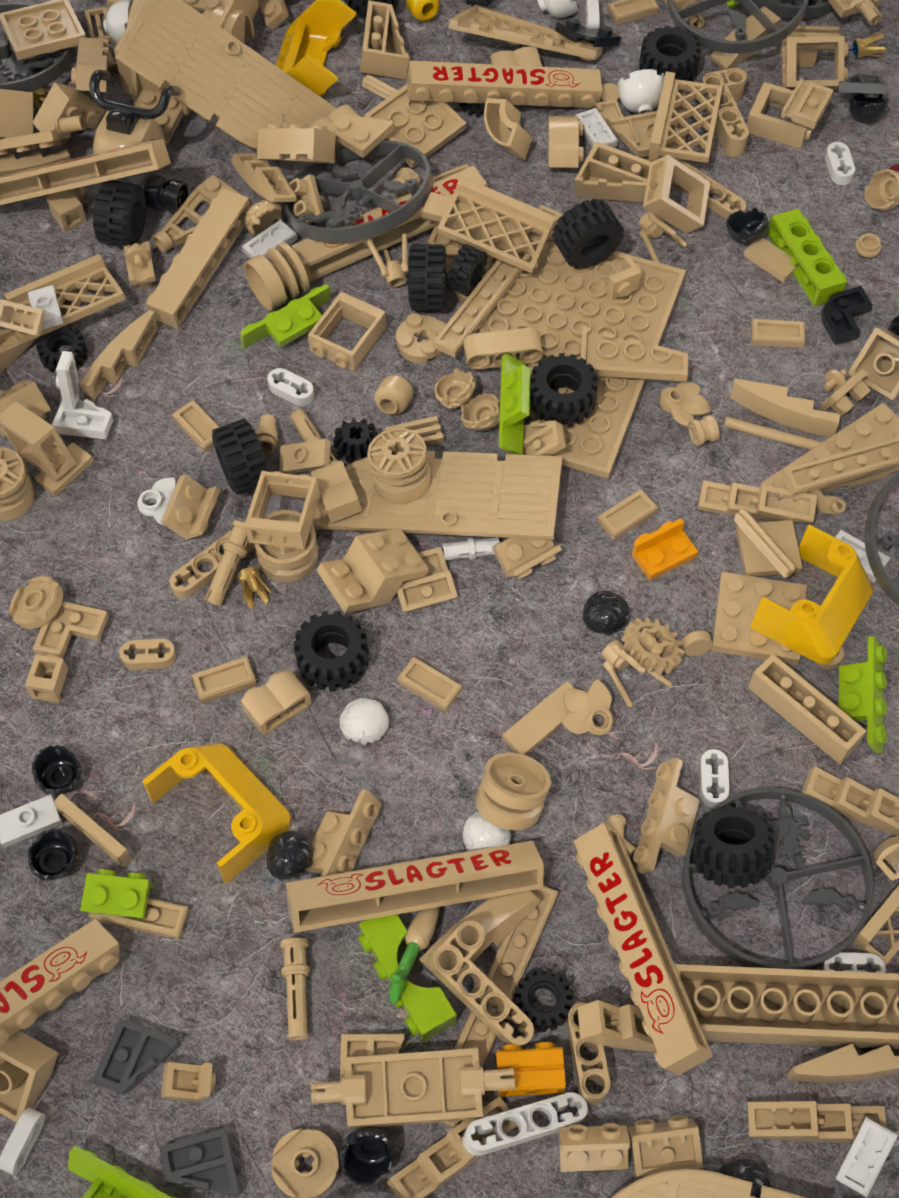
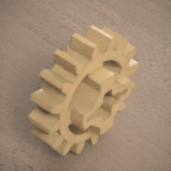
[621,617,685,675]

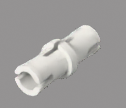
[442,537,499,561]

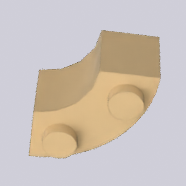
[484,98,533,160]
[548,116,583,168]

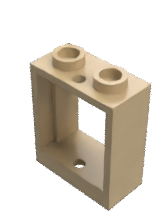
[782,36,848,90]
[747,82,813,149]
[643,155,710,234]
[308,292,387,372]
[0,401,76,481]
[244,471,320,549]

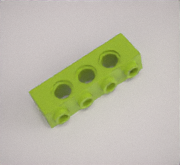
[766,208,848,307]

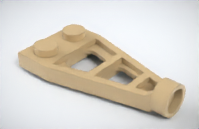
[152,175,241,253]

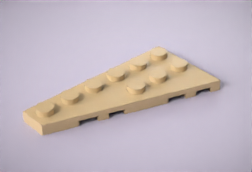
[448,5,603,61]
[760,403,899,494]

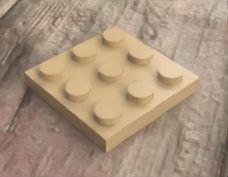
[0,0,86,60]
[364,84,467,169]
[711,572,807,665]

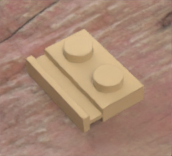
[781,78,834,129]

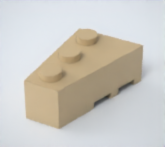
[359,0,410,80]
[71,37,108,92]
[257,124,336,163]
[575,141,651,203]

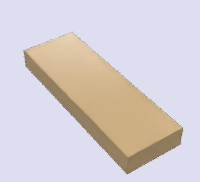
[502,681,575,756]
[54,793,132,868]
[88,898,189,940]

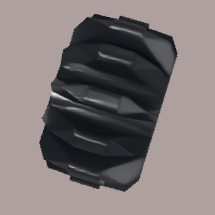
[333,417,379,463]

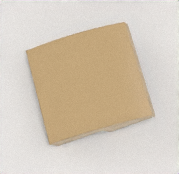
[396,547,458,613]

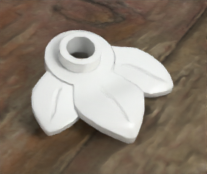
[137,478,176,525]

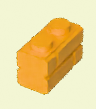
[496,1042,566,1097]

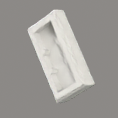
[574,108,618,148]
[242,219,297,259]
[28,285,64,330]
[56,351,81,410]
[0,794,63,848]
[835,1116,898,1197]

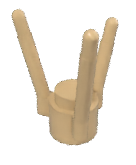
[639,212,687,263]
[365,233,408,287]
[601,640,672,708]

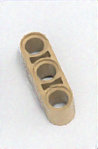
[463,328,543,369]
[567,1002,610,1106]

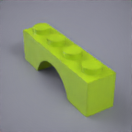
[357,914,457,1042]

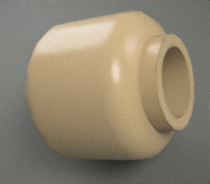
[374,375,413,415]

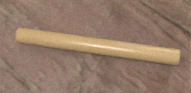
[724,417,822,450]

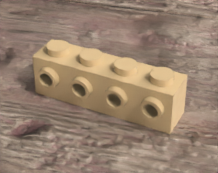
[748,654,867,765]

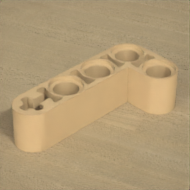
[702,68,749,157]
[427,920,534,1045]

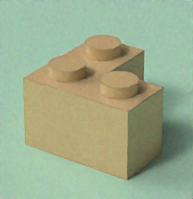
[32,82,106,144]

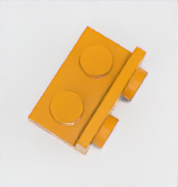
[632,518,698,581]

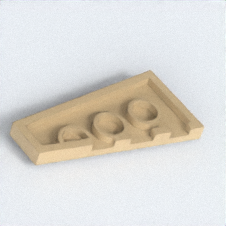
[580,326,688,382]

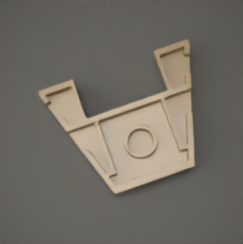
[595,89,686,158]

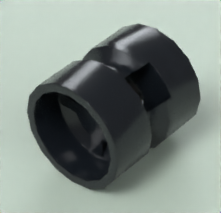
[144,175,188,213]

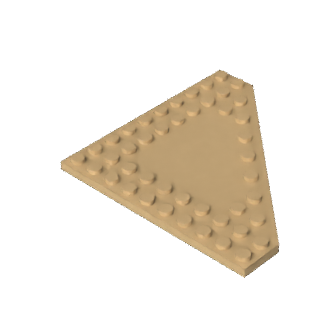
[428,223,686,479]

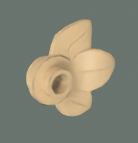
[660,382,711,427]
[561,679,614,735]

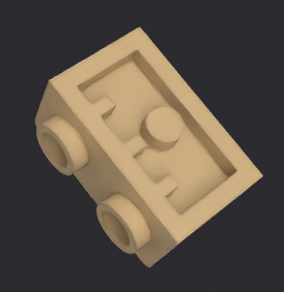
[161,474,220,540]
[491,538,562,579]
[627,1115,703,1177]
[559,1123,630,1172]

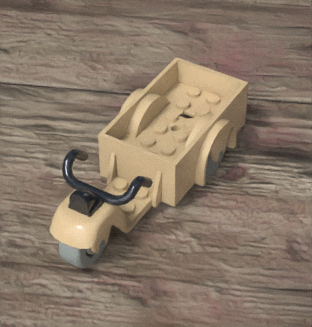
[89,0,259,185]

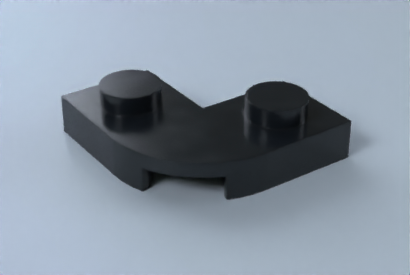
[555,18,621,47]
[821,286,873,345]

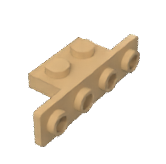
[633,757,700,875]
[306,789,382,877]

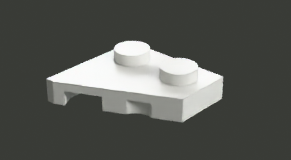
[52,399,113,440]

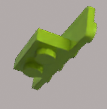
[240,284,331,349]
[499,354,530,454]
[838,636,887,754]
[68,1146,177,1198]

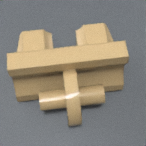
[288,174,327,225]
[124,241,156,290]
[820,368,871,417]

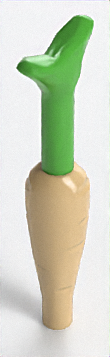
[389,907,440,1004]

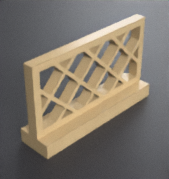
[648,72,723,163]
[436,176,556,273]
[4,254,126,341]

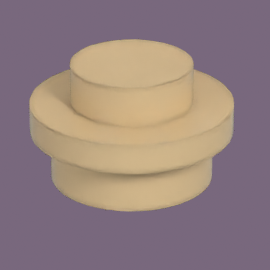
[855,233,881,258]

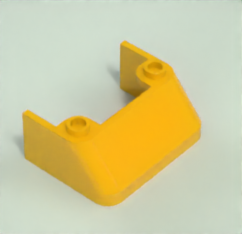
[275,0,356,97]
[750,525,873,664]
[142,743,291,884]

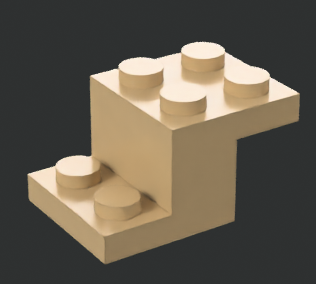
[316,528,429,613]

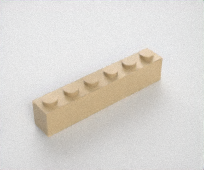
[146,188,251,329]

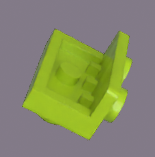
[80,869,154,920]

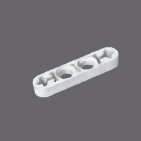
[462,1092,588,1156]

